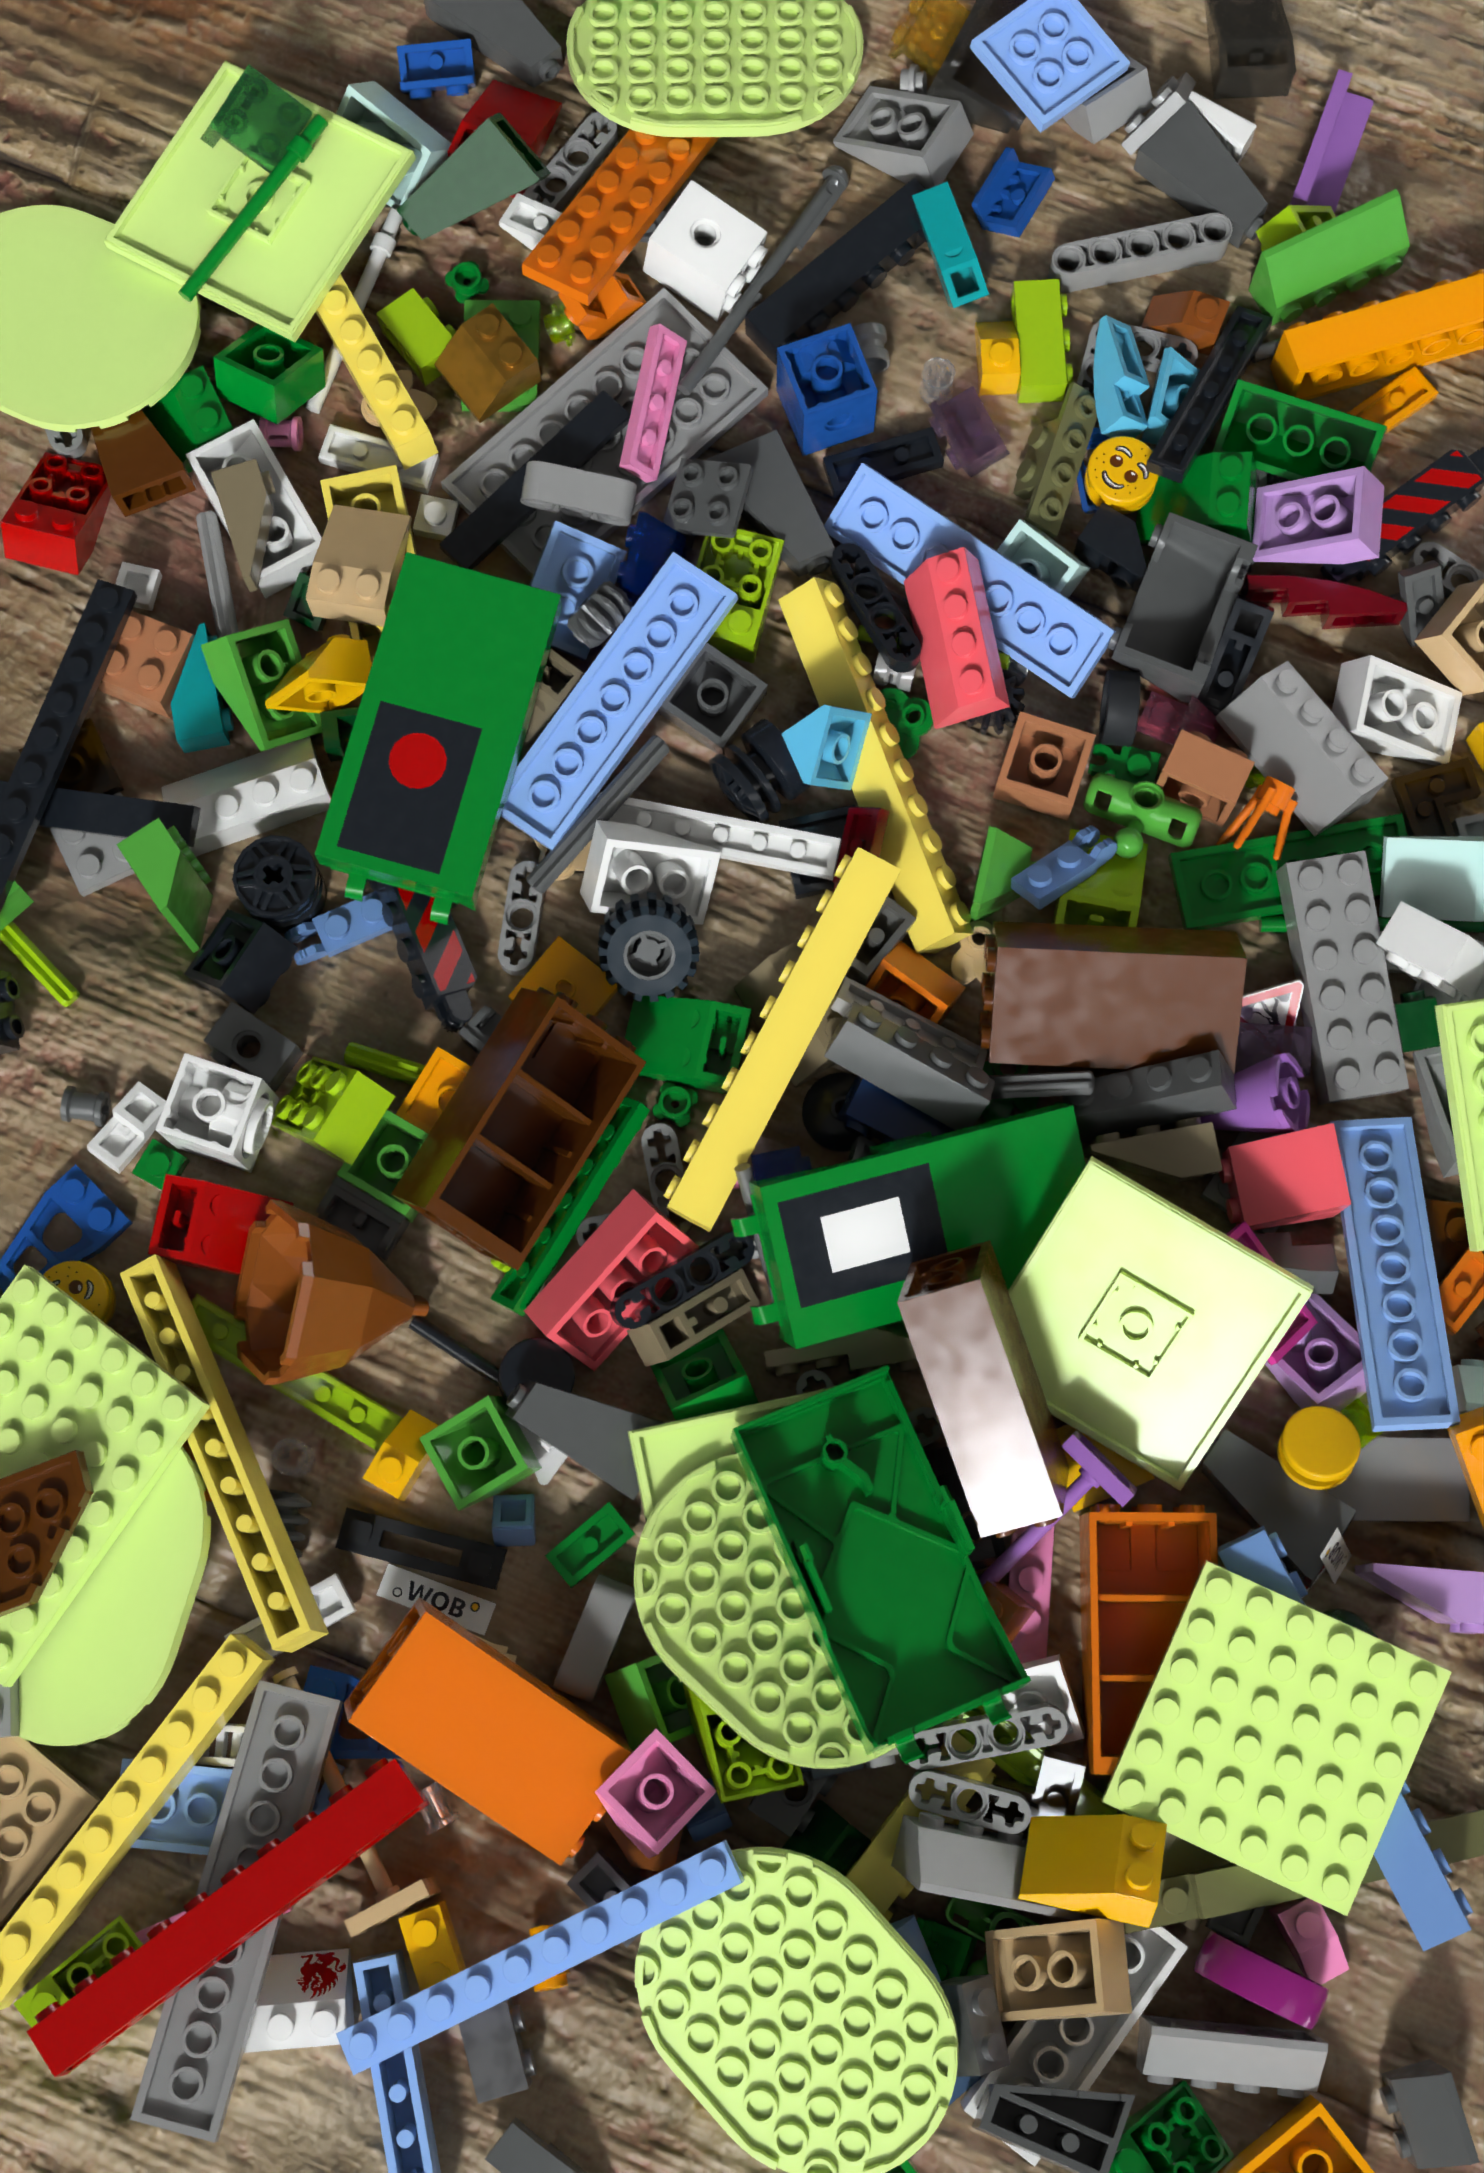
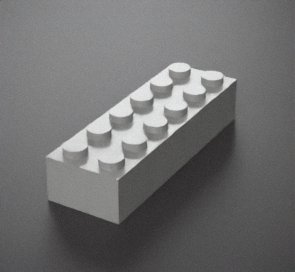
[1276,851,1409,1105]

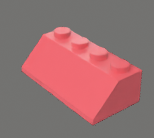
[904,547,1010,729]
[524,1189,699,1372]

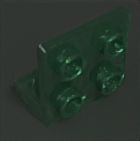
[200,64,312,173]

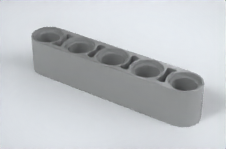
[1048,213,1233,293]

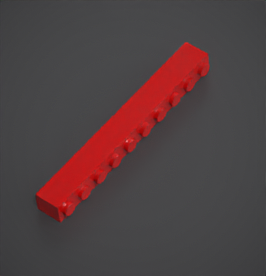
[26,1758,430,2077]

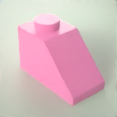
[1269,1897,1349,1985]

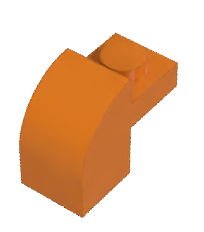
[558,271,647,340]

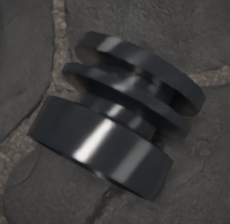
[709,719,811,823]
[232,835,327,933]

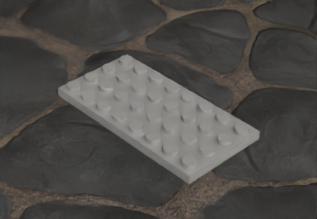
[441,288,768,578]

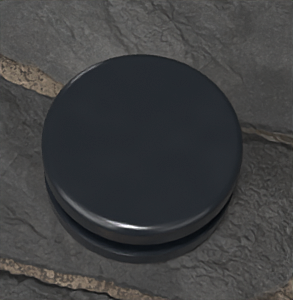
[498,1337,575,1402]

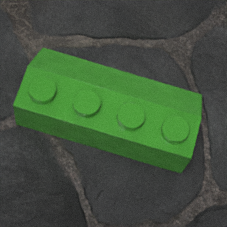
[1248,189,1410,326]
[116,818,213,953]

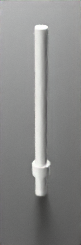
[306,208,403,414]

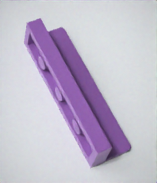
[1290,69,1373,213]

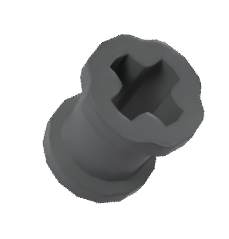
[60,1086,111,1127]

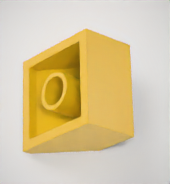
[265,634,372,714]

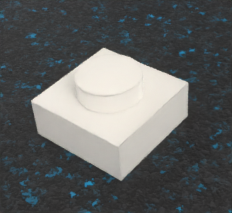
[413,494,460,541]
[116,562,162,611]

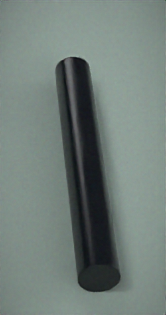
[408,1316,499,1387]

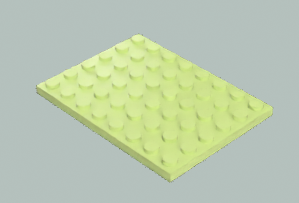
[0,1264,211,1687]

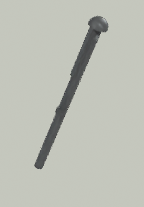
[677,165,849,396]

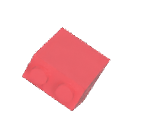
[1219,1123,1351,1231]

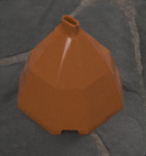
[233,1200,429,1385]

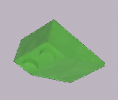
[201,619,323,752]

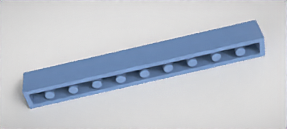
[1218,1525,1474,1952]

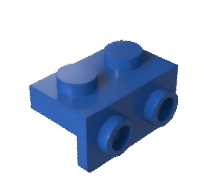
[397,39,477,100]
[972,147,1055,238]

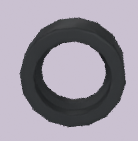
[1099,670,1141,747]

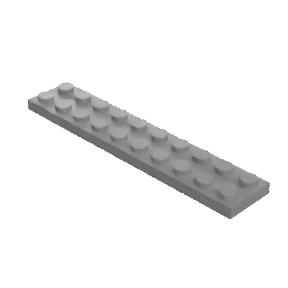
[130,1680,343,2143]

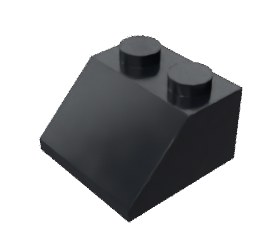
[184,909,298,1014]

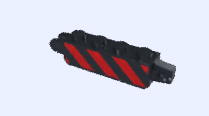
[1320,447,1484,583]
[368,879,477,1033]

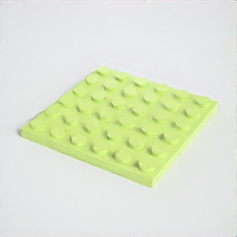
[1102,1560,1452,1916]

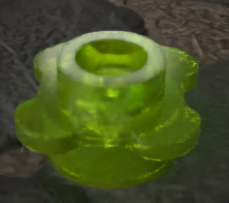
[543,303,575,347]

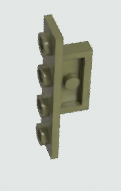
[1013,382,1097,538]

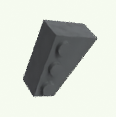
[972,2084,1135,2173]

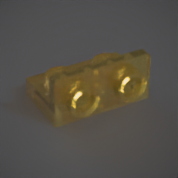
[888,0,970,76]

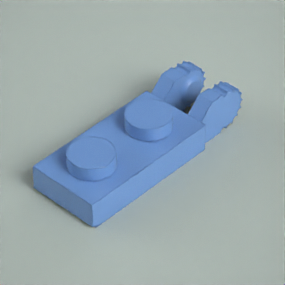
[1011,825,1118,910]
[284,891,392,966]

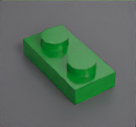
[545,1502,636,1588]

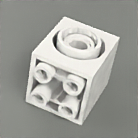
[643,180,768,322]
[155,1053,279,1173]

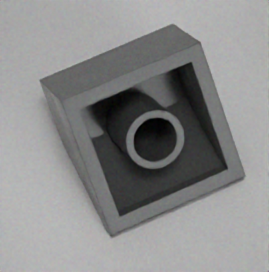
[1379,2059,1479,2169]

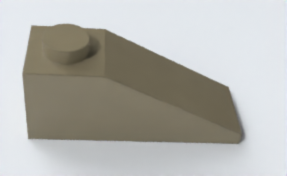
[211,458,276,592]
[627,1268,760,1367]

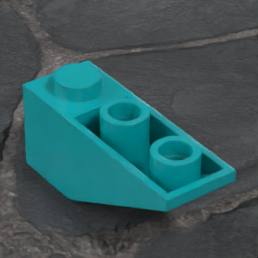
[911,181,989,309]
[171,623,234,753]

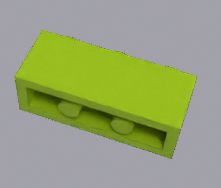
[1010,279,1073,403]

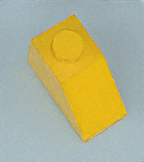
[975,321,1021,396]
[362,1409,439,1501]

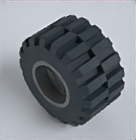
[598,892,700,1002]

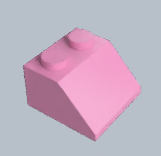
[595,1728,717,1859]

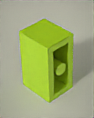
[376,288,456,386]

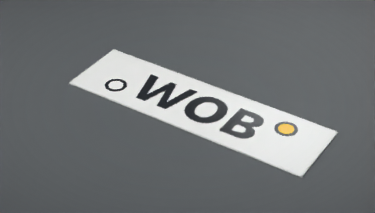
[1320,1527,1351,1584]
[376,1564,496,1635]

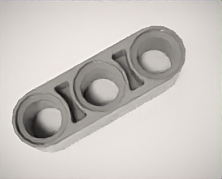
[520,461,637,526]
[553,1574,635,1704]

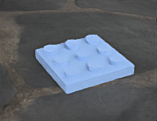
[970,0,1130,133]

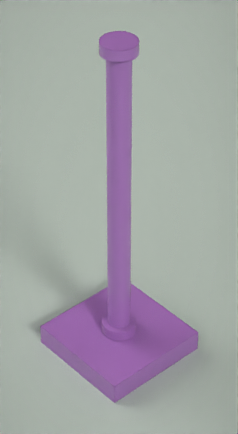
[978,1430,1138,1587]

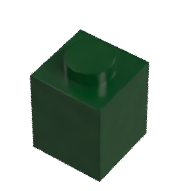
[1393,990,1440,1053]

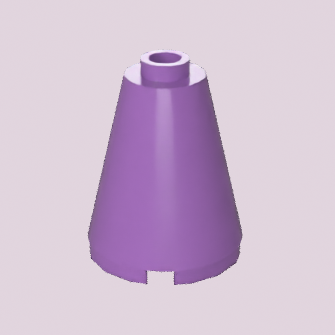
[1200,1053,1310,1134]

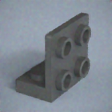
[662,458,753,551]

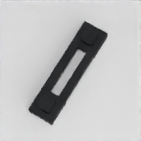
[335,1507,507,1590]

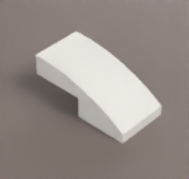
[87,1081,166,1174]

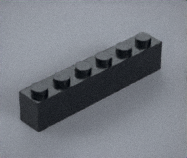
[745,178,927,365]

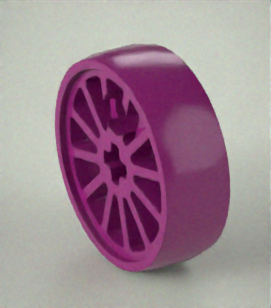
[1194,1931,1329,2030]

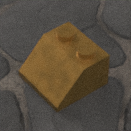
[435,303,541,423]

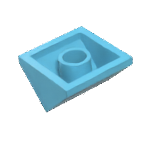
[1142,347,1200,445]
[781,704,872,790]

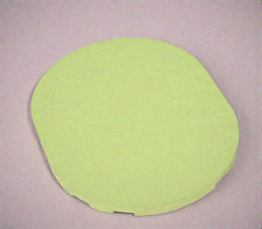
[566,0,864,137]
[0,205,201,432]
[19,1446,211,1746]
[634,1454,896,1769]
[635,1847,959,2173]

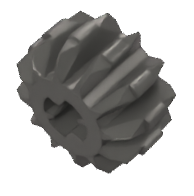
[567,581,633,648]

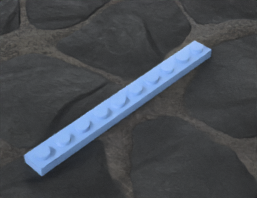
[336,1840,745,2076]

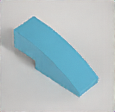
[1093,315,1150,438]

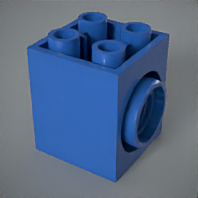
[776,323,878,456]

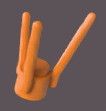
[1215,776,1298,861]

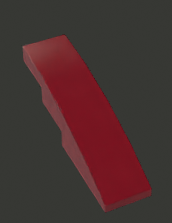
[1241,575,1407,629]

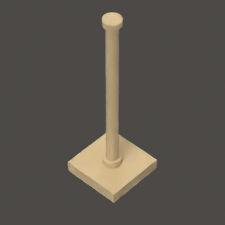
[272,1666,441,1937]

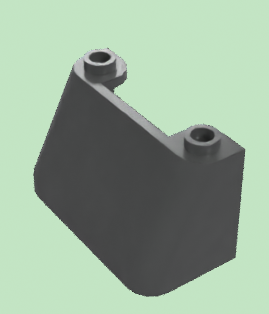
[1107,512,1258,706]

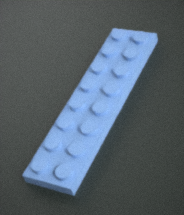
[824,463,1116,698]
[501,552,738,850]
[1329,1117,1461,1432]

